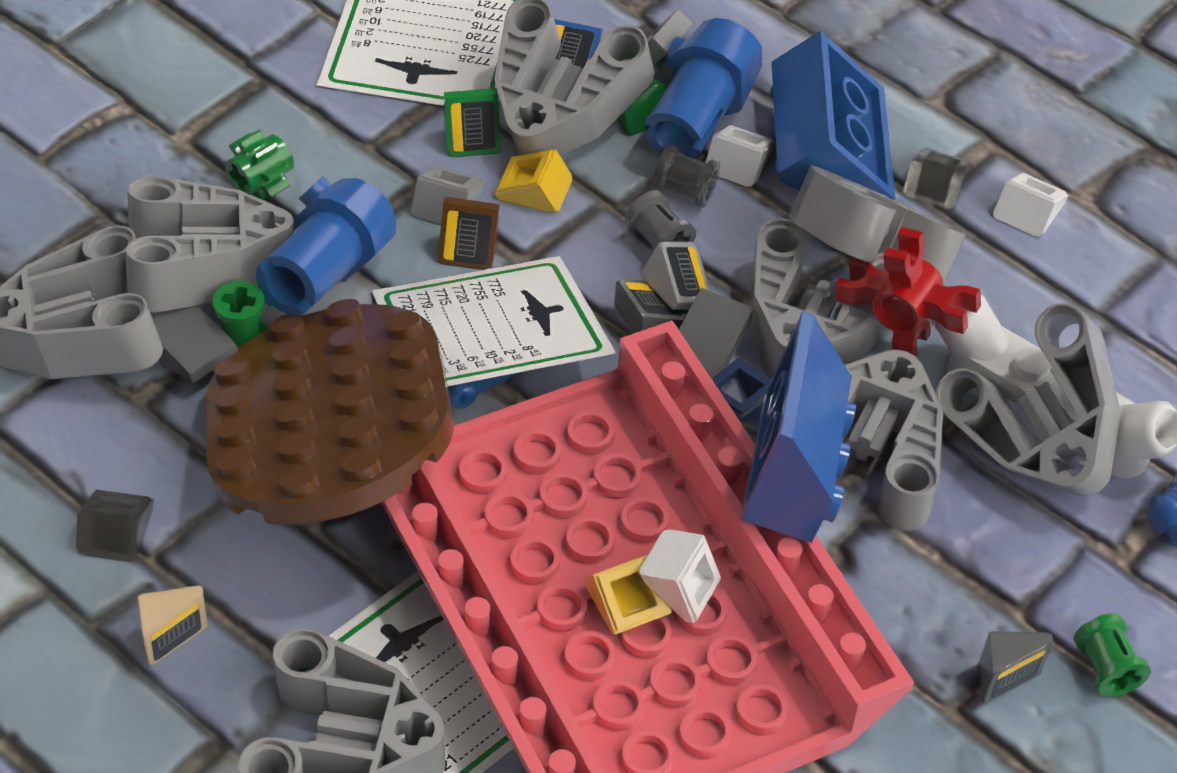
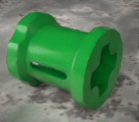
[212,281,267,349]
[1073,613,1151,697]

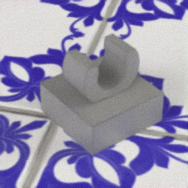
[628,9,693,81]

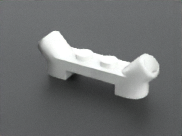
[935,295,1177,478]

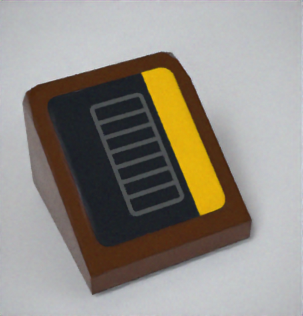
[438,197,500,270]

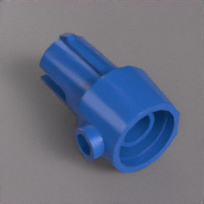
[645,18,762,163]
[256,176,396,316]

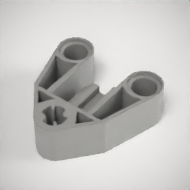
[494,0,655,156]
[789,165,966,285]
[126,176,294,313]
[749,218,891,377]
[0,226,163,379]
[936,303,1121,496]
[845,350,943,531]
[238,628,445,773]

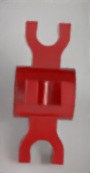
[835,227,981,357]

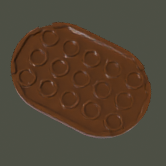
[206,299,454,524]

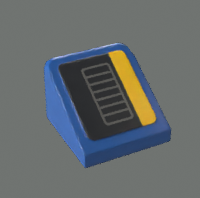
[554,19,603,70]

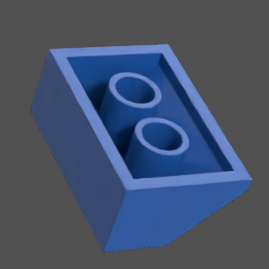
[771,30,895,200]
[741,311,856,543]

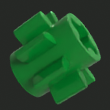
[225,130,294,200]

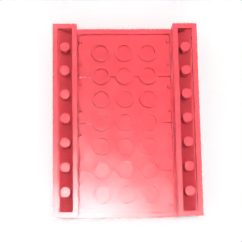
[381,320,914,773]

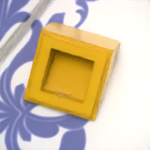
[495,149,572,213]
[583,555,672,635]

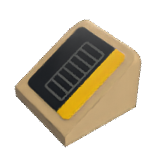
[138,585,208,666]

